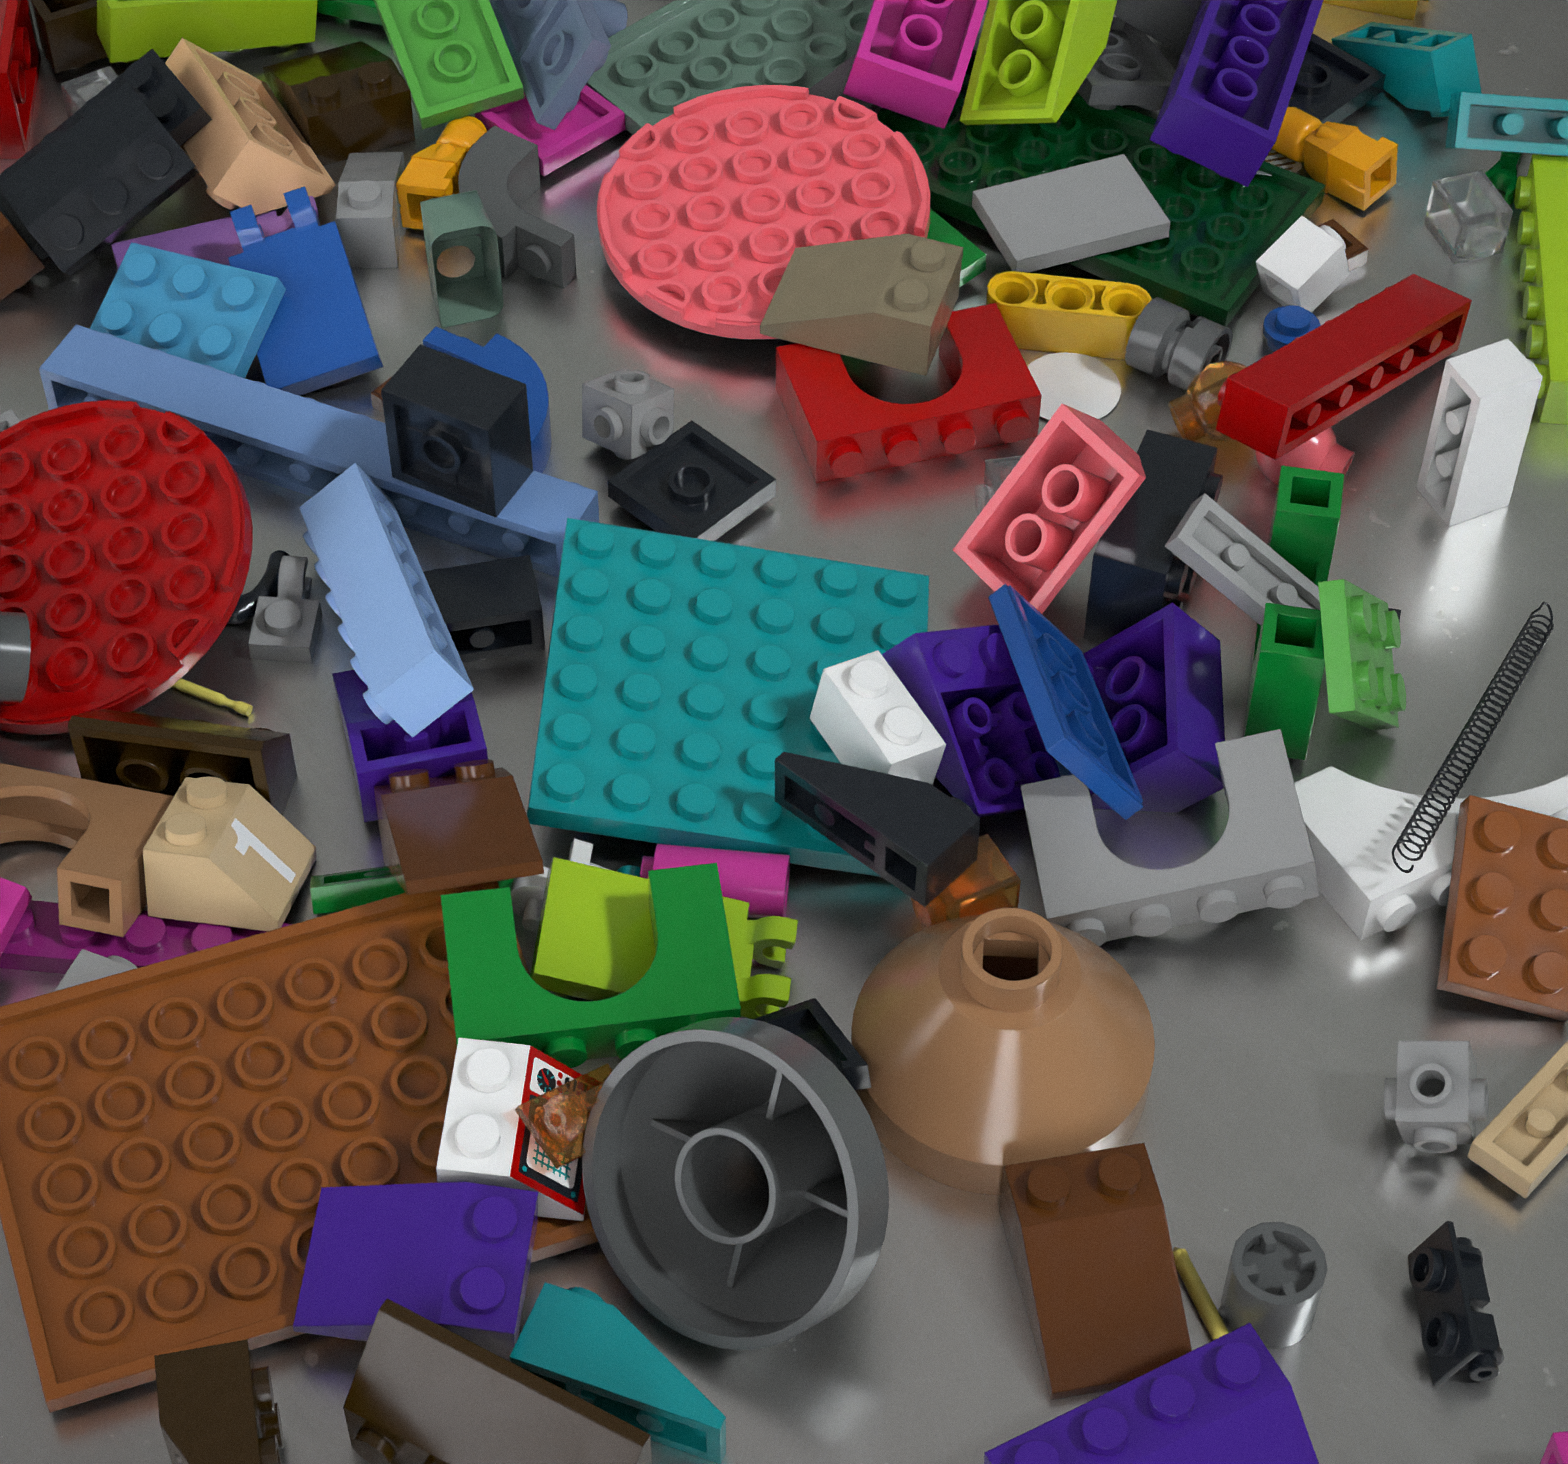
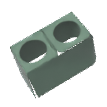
[420,190,504,328]

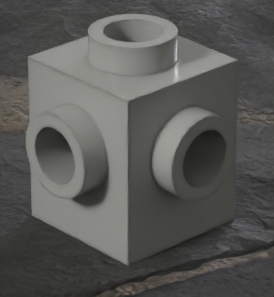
[582,368,674,460]
[1384,1041,1489,1153]

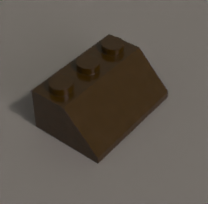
[68,709,297,816]

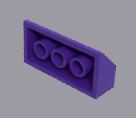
[984,1323,1319,1464]

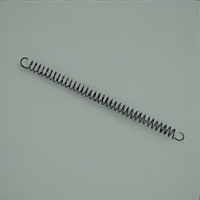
[1392,602,1554,873]

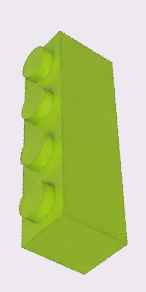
[97,0,317,63]

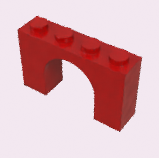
[776,303,1042,484]

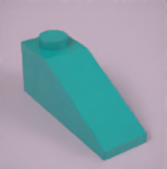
[1331,22,1482,117]
[509,1282,727,1464]

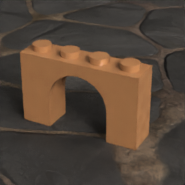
[0,763,174,937]

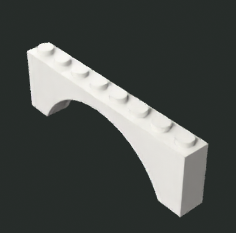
[1294,766,1568,941]

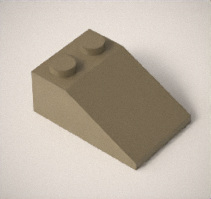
[760,234,963,376]

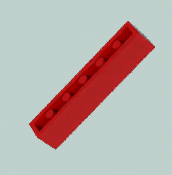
[1215,274,1472,460]

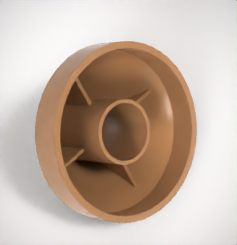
[851,908,1155,1196]

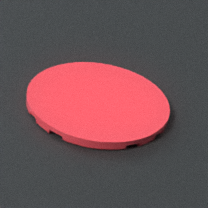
[597,85,930,339]

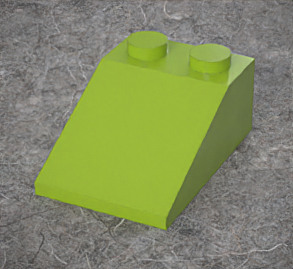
[960,0,1117,125]

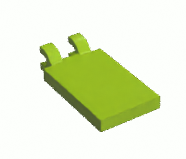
[530,857,798,1019]

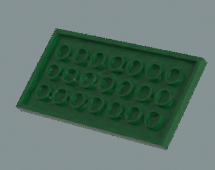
[877,49,1326,327]

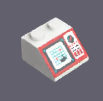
[436,1038,602,1221]

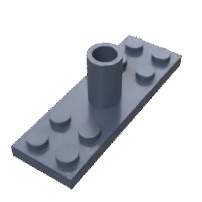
[489,0,628,130]

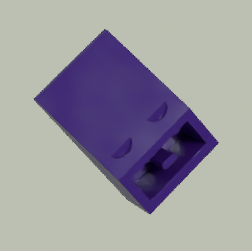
[881,624,1061,817]
[332,670,488,823]

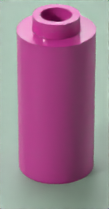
[640,844,790,919]

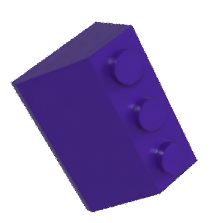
[1083,603,1225,813]

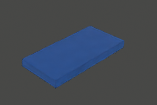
[988,584,1144,820]

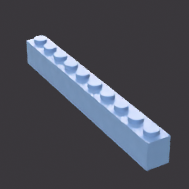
[39,325,599,577]

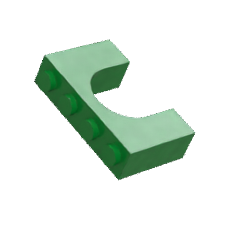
[1243,465,1344,760]
[441,863,741,1068]

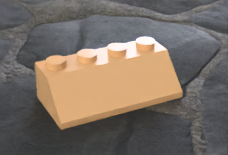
[165,38,336,215]

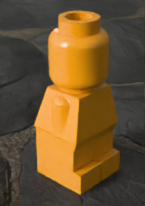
[1272,107,1398,211]
[396,116,487,233]

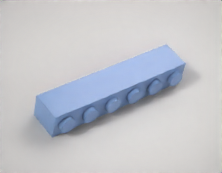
[299,463,474,738]

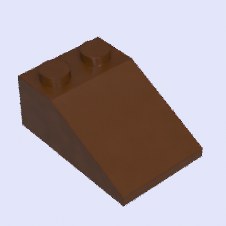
[374,759,544,895]
[999,1143,1192,1400]

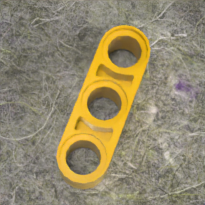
[986,271,1152,360]

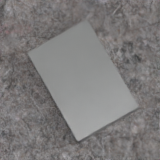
[972,154,1170,273]

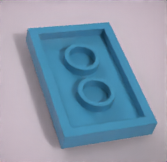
[90,242,286,378]

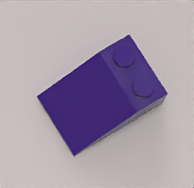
[293,1182,538,1362]

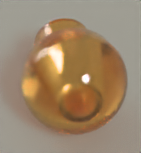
[1168,361,1247,442]

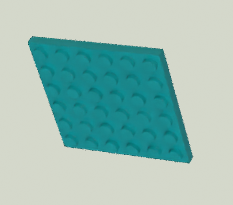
[527,518,929,877]

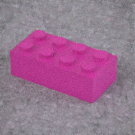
[843,0,988,129]

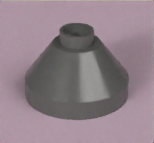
[582,1017,889,1350]

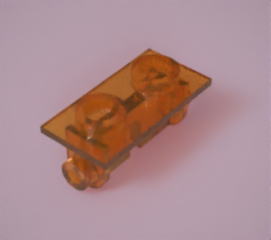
[515,1063,613,1169]

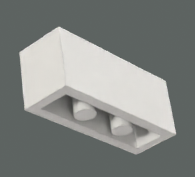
[1416,338,1543,527]

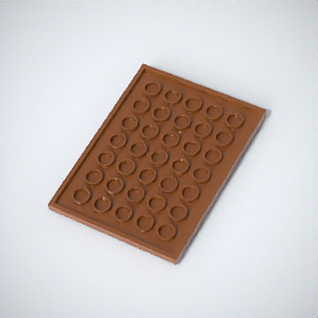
[0,881,599,1413]

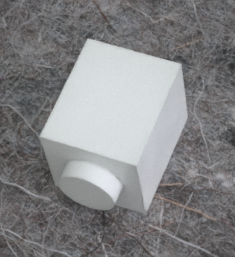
[1256,216,1349,313]

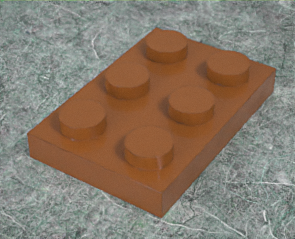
[1437,795,1568,1022]

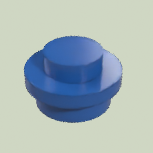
[1263,305,1321,352]

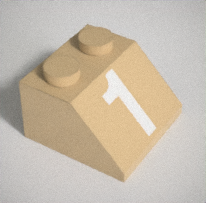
[143,776,317,931]

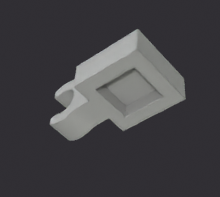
[248,556,323,663]

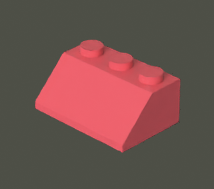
[953,403,1146,614]

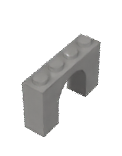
[1021,729,1319,946]

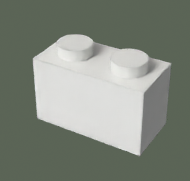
[810,650,946,785]

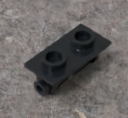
[1408,1221,1504,1386]

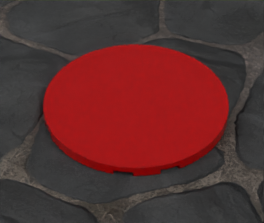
[0,400,253,735]

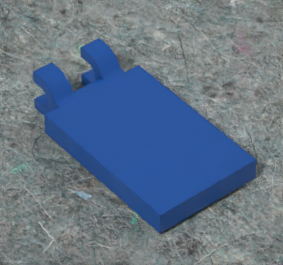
[228,186,383,396]

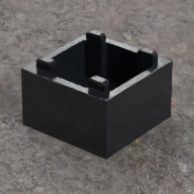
[381,344,533,517]

